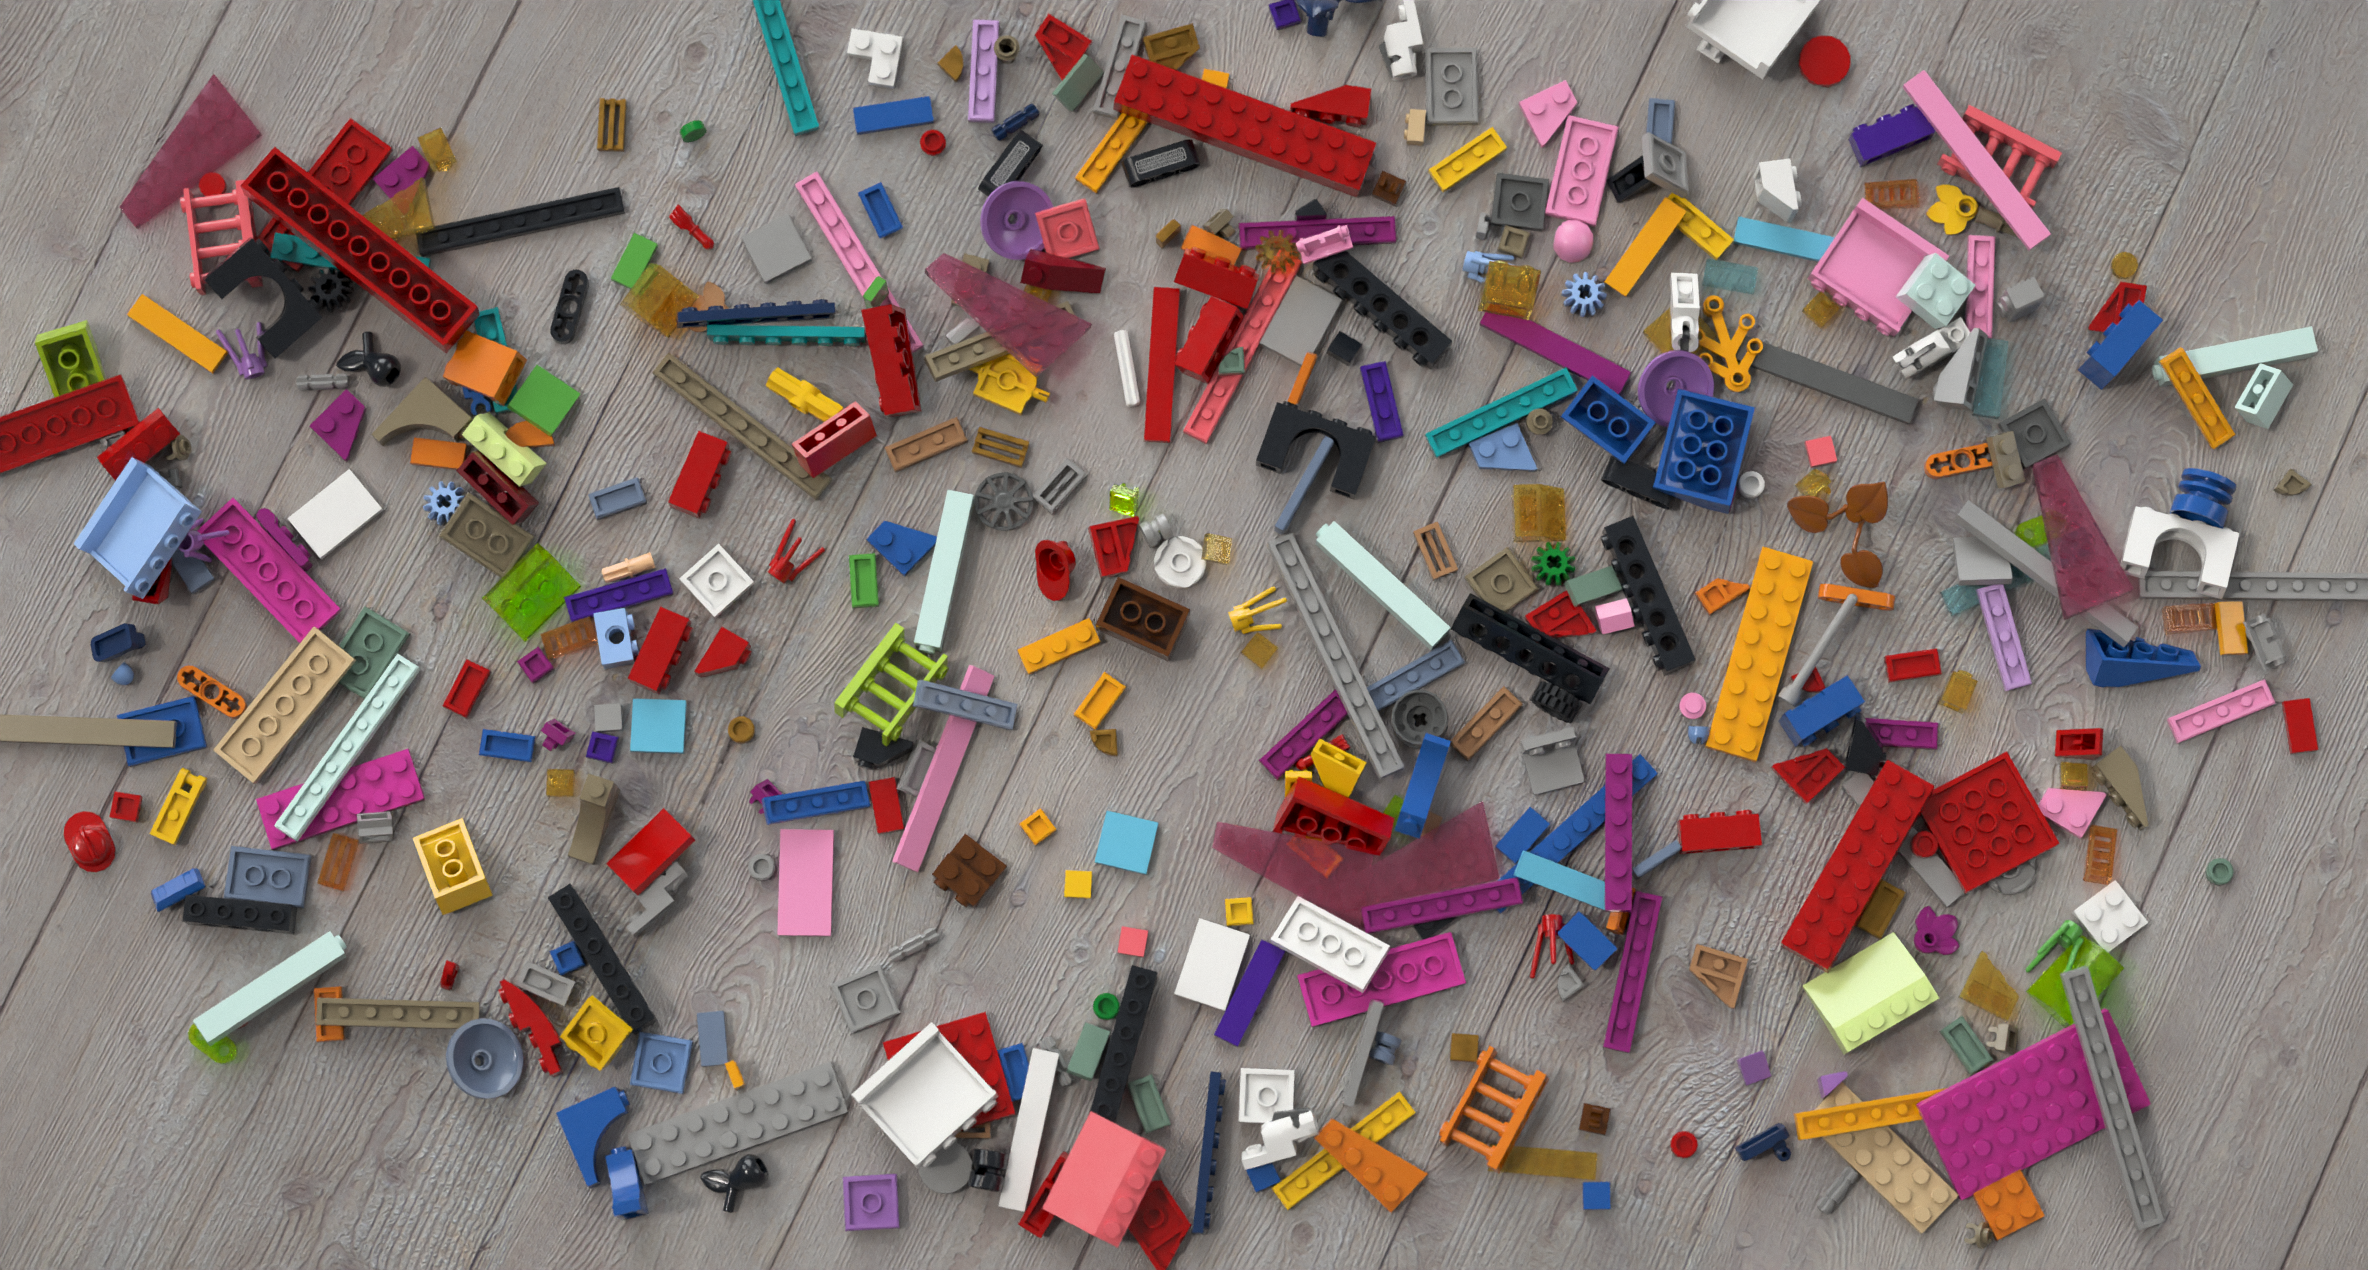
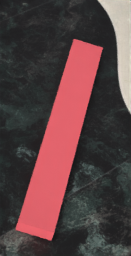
[1183,250,1303,444]

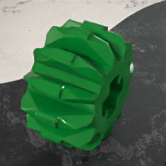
[1531,542,1575,587]

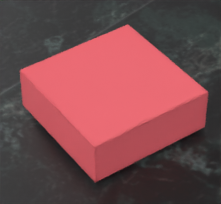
[1805,436,1837,468]
[1117,926,1148,958]

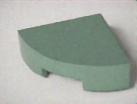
[1218,347,1245,376]

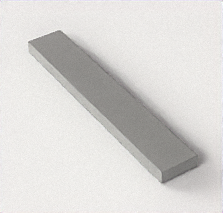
[1841,772,1964,908]

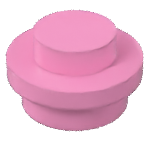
[1679,693,1706,719]

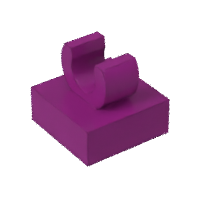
[541,719,576,751]
[749,779,782,814]

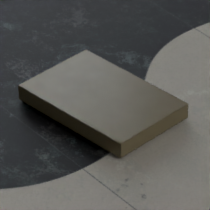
[438,492,534,580]

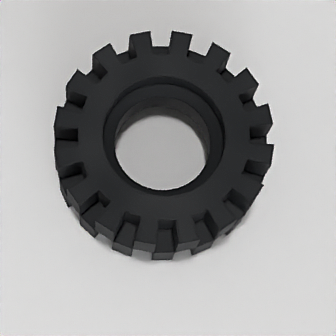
[1530,681,1582,723]

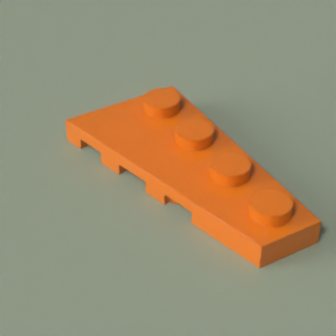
[1313,1118,1428,1212]

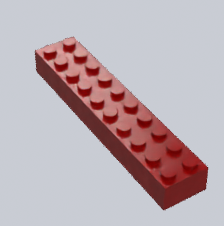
[1113,55,1376,198]
[240,147,480,354]

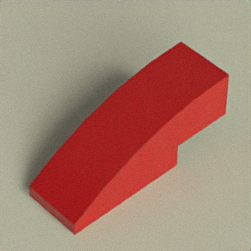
[1018,1151,1069,1239]

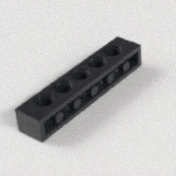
[1312,251,1452,370]
[1600,516,1696,676]
[1451,593,1610,704]
[548,883,658,1035]
[1090,965,1158,1123]

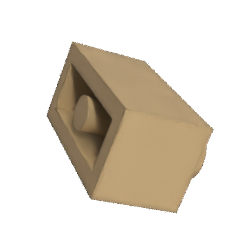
[1404,109,1426,146]

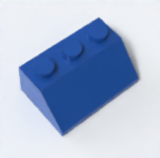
[1561,375,1656,464]

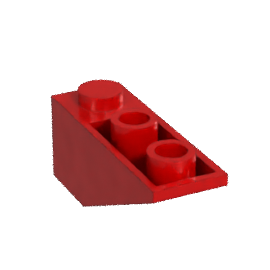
[1290,85,1372,127]

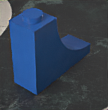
[1394,733,1451,839]
[556,1087,630,1188]
[605,1146,649,1220]

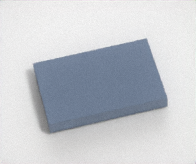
[224,846,312,908]

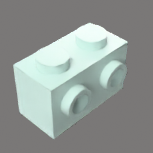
[2235,363,2293,429]

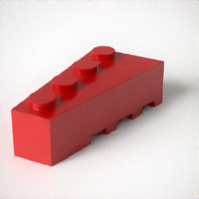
[861,304,922,417]
[1272,776,1394,856]

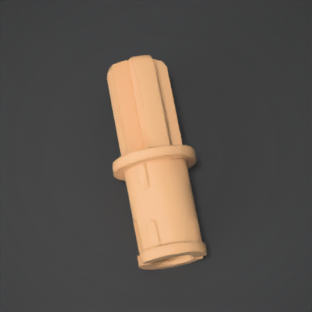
[602,552,655,583]

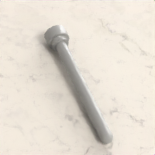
[1778,594,1858,707]

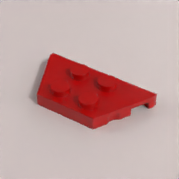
[1128,1180,1191,1270]

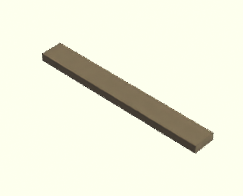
[652,352,833,500]
[0,714,177,748]

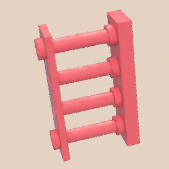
[1937,105,2062,209]
[180,180,263,295]

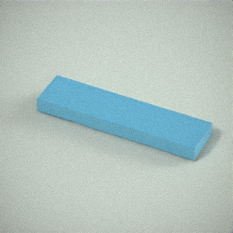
[1733,217,1835,262]
[1514,851,1611,913]

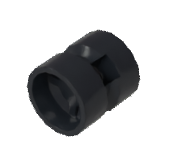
[968,1149,1009,1192]

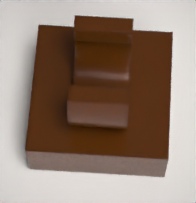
[1372,171,1406,206]
[1578,1103,1610,1136]

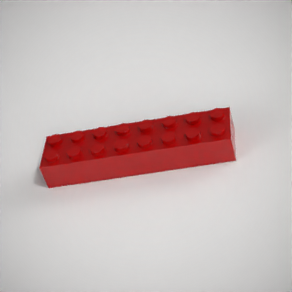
[1781,759,1934,973]

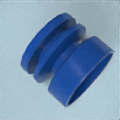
[2170,468,2237,529]

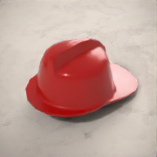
[1035,539,1076,601]
[63,811,116,872]

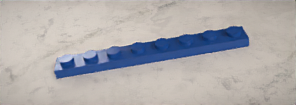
[1496,754,1658,914]

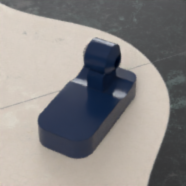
[90,623,146,663]
[1735,1123,1791,1161]

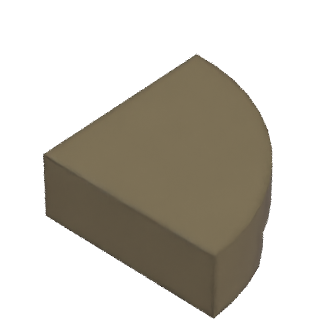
[2274,468,2312,496]

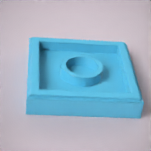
[630,699,687,754]
[1094,811,1158,875]

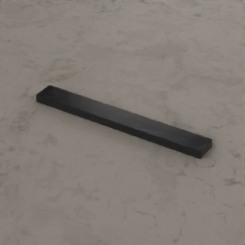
[415,187,625,257]

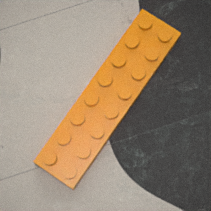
[1705,547,1813,762]

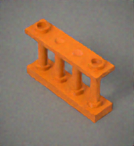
[1439,1046,1549,1173]

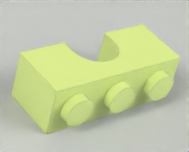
[462,412,547,486]

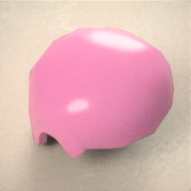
[1553,220,1593,263]

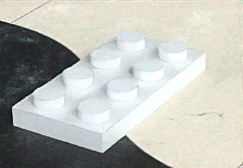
[1271,896,1390,993]

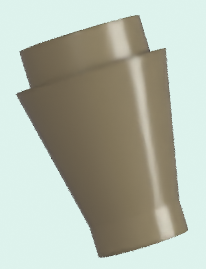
[994,35,1020,64]

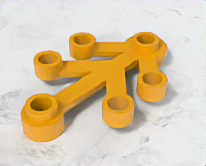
[1698,295,1763,392]

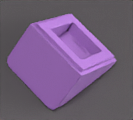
[1737,1050,1771,1086]
[1817,1071,1848,1098]

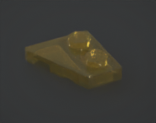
[1958,951,2019,1021]

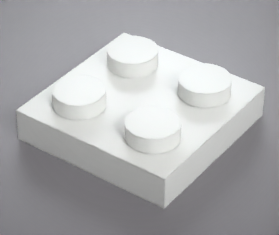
[679,544,755,618]
[2072,880,2148,955]
[1239,1068,1294,1123]

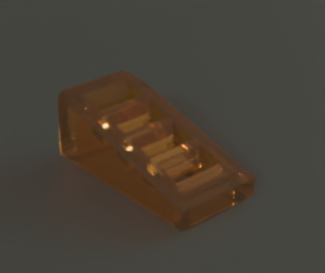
[1864,179,1920,209]
[2162,603,2217,635]
[541,616,598,660]
[2083,825,2117,885]

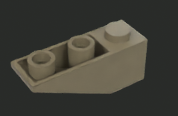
[2091,745,2148,831]

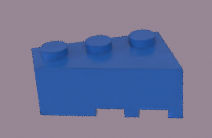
[2078,300,2163,390]
[1778,675,1865,747]

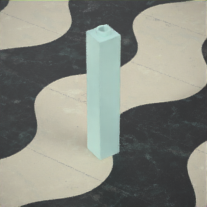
[2152,326,2318,387]
[914,490,974,654]
[1315,521,1451,651]
[193,931,347,1046]

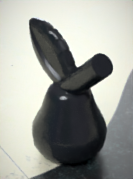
[336,332,401,387]
[700,1154,768,1213]

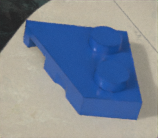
[866,520,937,577]

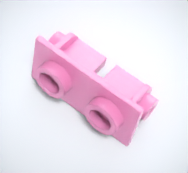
[1296,225,1353,264]

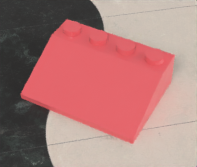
[1042,1111,1166,1247]

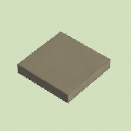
[1465,547,1538,612]

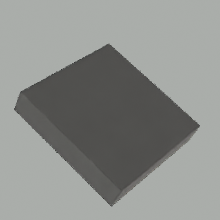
[1491,173,1549,232]
[1998,398,2071,470]

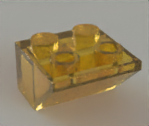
[1477,260,1541,320]
[620,263,699,338]
[1511,484,1566,542]

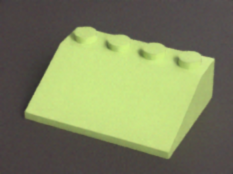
[1802,932,1939,1055]

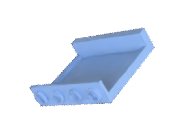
[74,457,202,599]

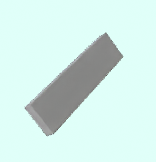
[1093,15,1146,120]
[1341,999,1384,1107]

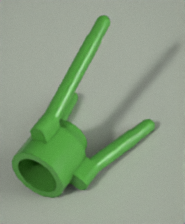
[2025,920,2084,972]

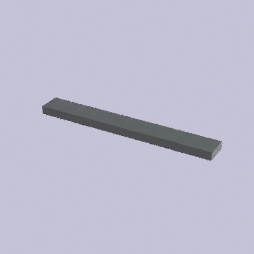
[1712,329,1918,425]

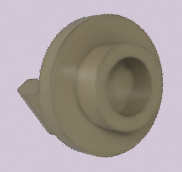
[1526,409,1553,435]
[165,434,191,461]
[1964,1222,1993,1249]

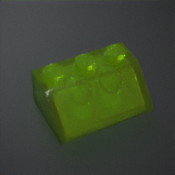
[481,543,581,642]
[2026,935,2124,1028]

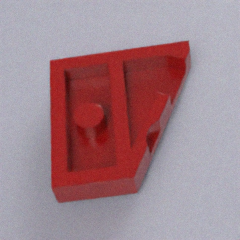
[1035,13,1093,81]
[2088,282,2147,332]
[1088,516,1139,578]
[1524,590,1597,638]
[1771,748,1845,804]

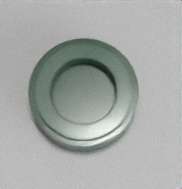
[2205,858,2234,886]

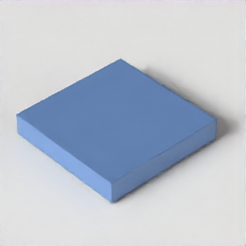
[630,1032,693,1094]

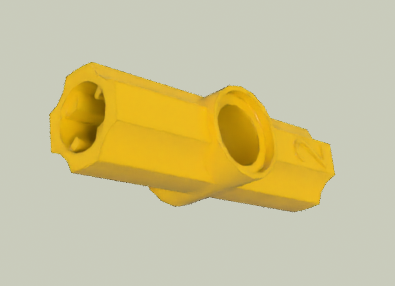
[765,367,844,422]

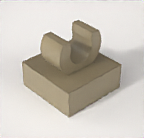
[1202,209,1235,238]
[1986,1023,2018,1055]

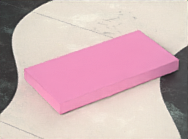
[1545,115,1618,227]
[777,829,834,937]

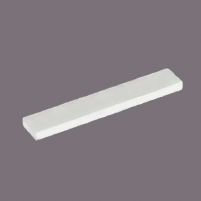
[999,1048,1059,1212]

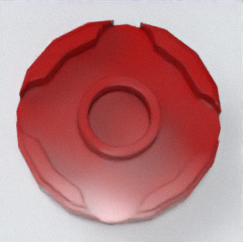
[1798,35,1851,87]

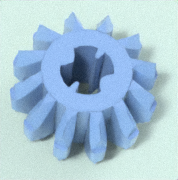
[1562,272,1607,317]
[423,481,464,526]

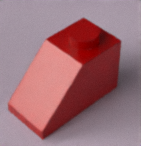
[694,627,752,678]

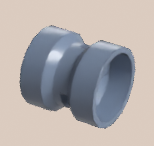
[1368,1031,1402,1066]

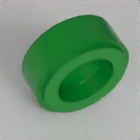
[679,120,707,143]
[1093,993,1120,1020]

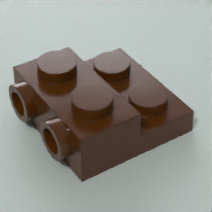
[932,834,1007,909]

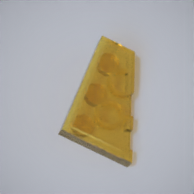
[362,177,435,239]

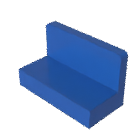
[1558,911,1617,971]

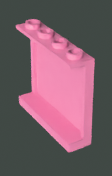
[1807,198,1949,337]

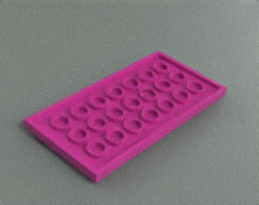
[1916,1008,2151,1200]

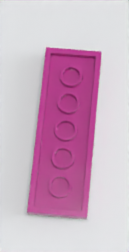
[197,497,342,643]
[256,749,425,850]
[1297,932,1466,1027]

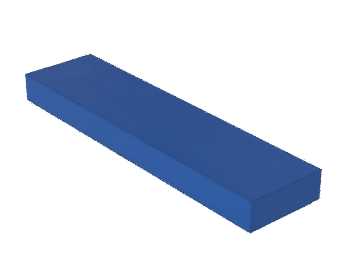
[761,781,870,825]

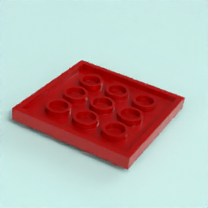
[1920,751,2060,894]
[883,1012,1016,1131]

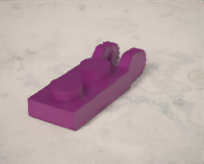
[256,507,313,572]

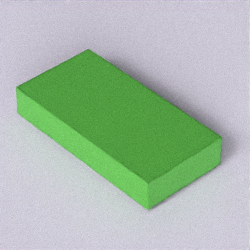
[611,233,658,291]
[863,276,889,309]
[849,553,879,608]

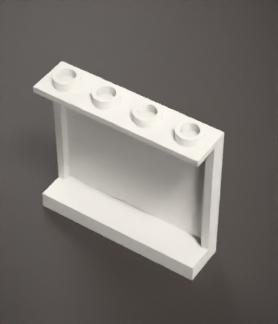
[1686,0,1821,80]
[851,1022,998,1169]

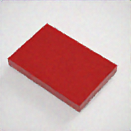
[606,808,695,896]

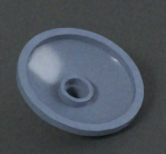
[446,1018,523,1099]

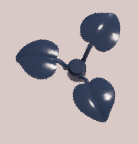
[1295,0,1382,37]

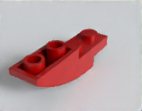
[498,979,563,1077]

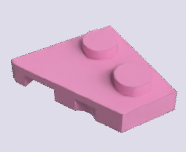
[1519,80,1577,148]
[2038,788,2107,839]

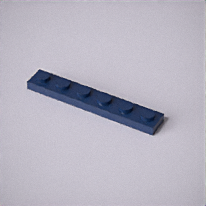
[676,299,836,328]
[1192,1071,1226,1235]

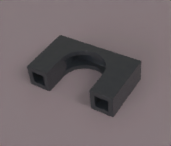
[202,237,323,359]
[1256,401,1376,500]

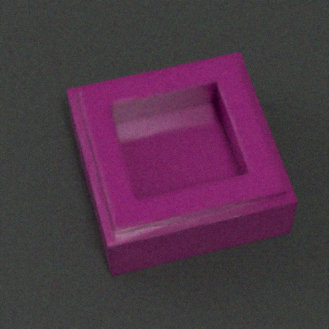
[517,646,555,684]

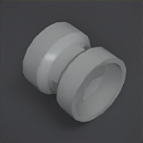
[1139,513,1174,548]

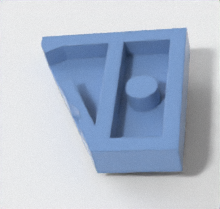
[1469,423,1537,472]

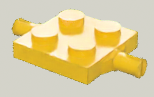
[968,353,1050,415]

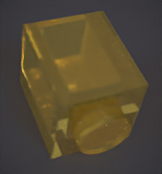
[418,128,457,172]
[1937,670,1978,714]

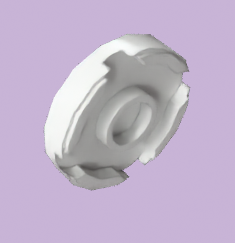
[1154,536,1206,589]

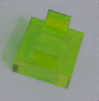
[1109,483,1139,517]

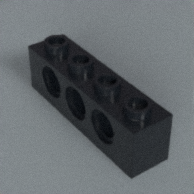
[182,895,297,934]

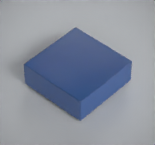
[550,940,585,976]
[1246,1162,1281,1193]
[1582,1182,1611,1210]

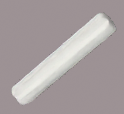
[1114,330,1140,407]

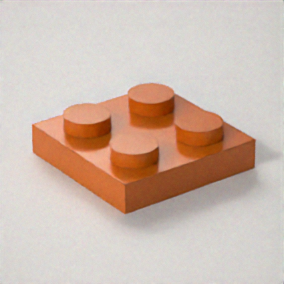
[1972,1169,2045,1241]

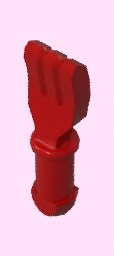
[669,205,714,250]
[1296,734,1351,771]

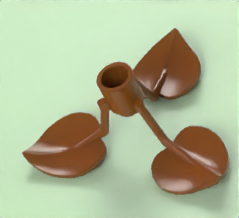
[1787,481,1888,588]

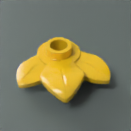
[1926,185,1978,235]

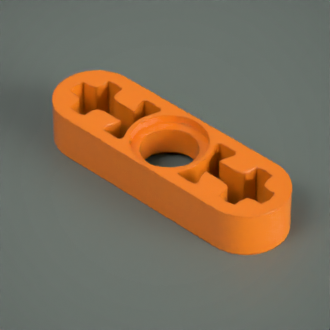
[1924,443,1993,479]
[1818,584,1895,611]
[177,665,247,719]

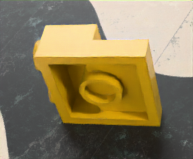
[560,995,633,1071]

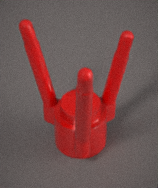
[767,519,825,584]
[1530,914,1575,979]

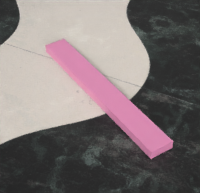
[1902,70,2051,251]
[795,172,923,354]
[892,665,994,872]

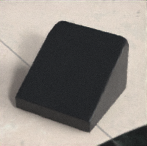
[1294,199,1327,220]
[1326,331,1362,366]

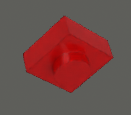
[109,791,143,823]

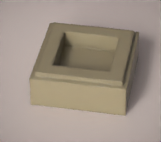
[1497,225,1530,259]

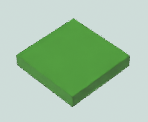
[507,365,580,437]

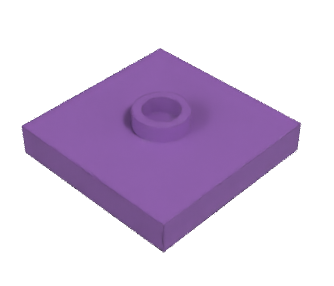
[843,1174,900,1231]

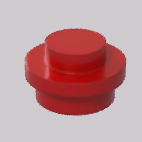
[920,130,946,156]

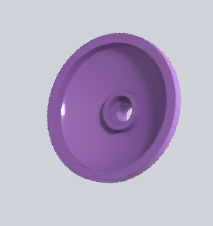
[980,181,1053,260]
[1638,350,1714,427]

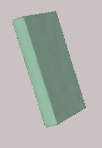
[338,606,410,699]

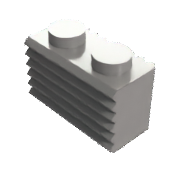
[1996,276,2045,322]

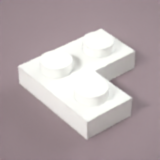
[847,28,903,89]

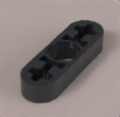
[550,269,589,345]

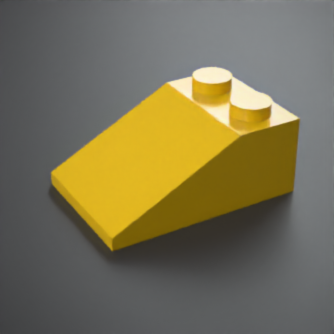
[413,818,493,915]

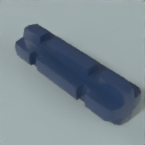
[992,103,1039,141]

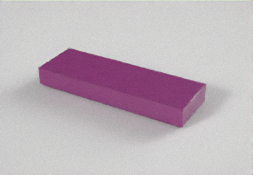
[1865,718,1938,750]

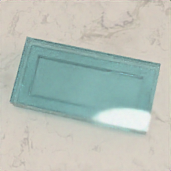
[1702,259,1758,294]

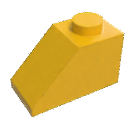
[1311,739,1367,798]

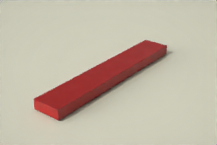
[1144,287,1180,443]

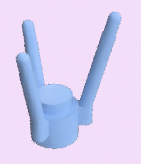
[1462,251,1516,300]

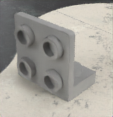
[1520,727,1584,795]

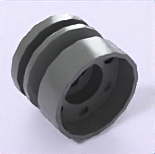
[1392,690,1448,750]

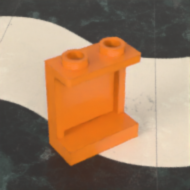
[442,330,527,406]

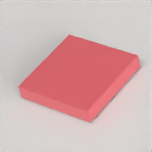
[1035,198,1099,258]

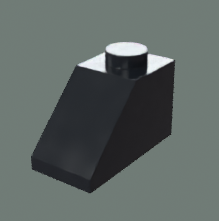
[1606,155,1657,203]
[1845,712,1886,776]
[853,727,914,770]

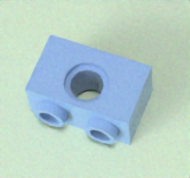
[593,608,639,669]

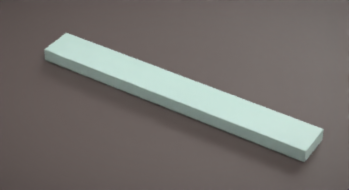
[274,654,420,842]

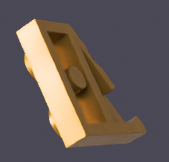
[1142,23,1200,70]

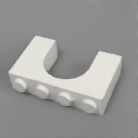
[2118,506,2239,599]

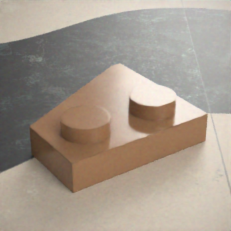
[1689,944,1748,1009]

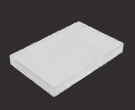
[287,469,383,560]
[1174,918,1250,1011]

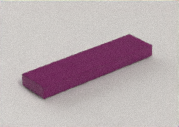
[1259,689,1348,780]

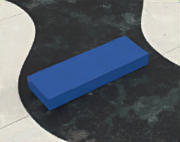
[853,96,934,135]

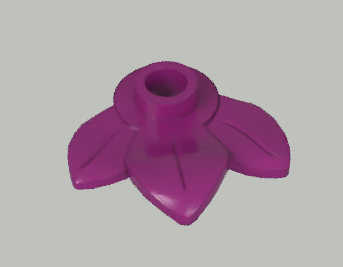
[1914,906,1960,955]

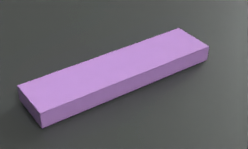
[968,20,999,123]
[1976,584,2032,691]

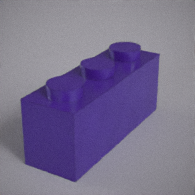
[1848,104,1935,167]

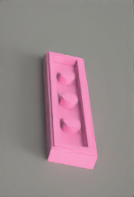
[1965,235,1995,340]
[2167,679,2276,744]

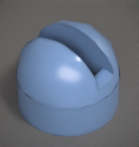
[111,662,134,685]
[1688,726,1710,744]

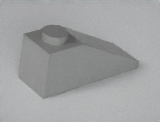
[1933,328,1988,411]

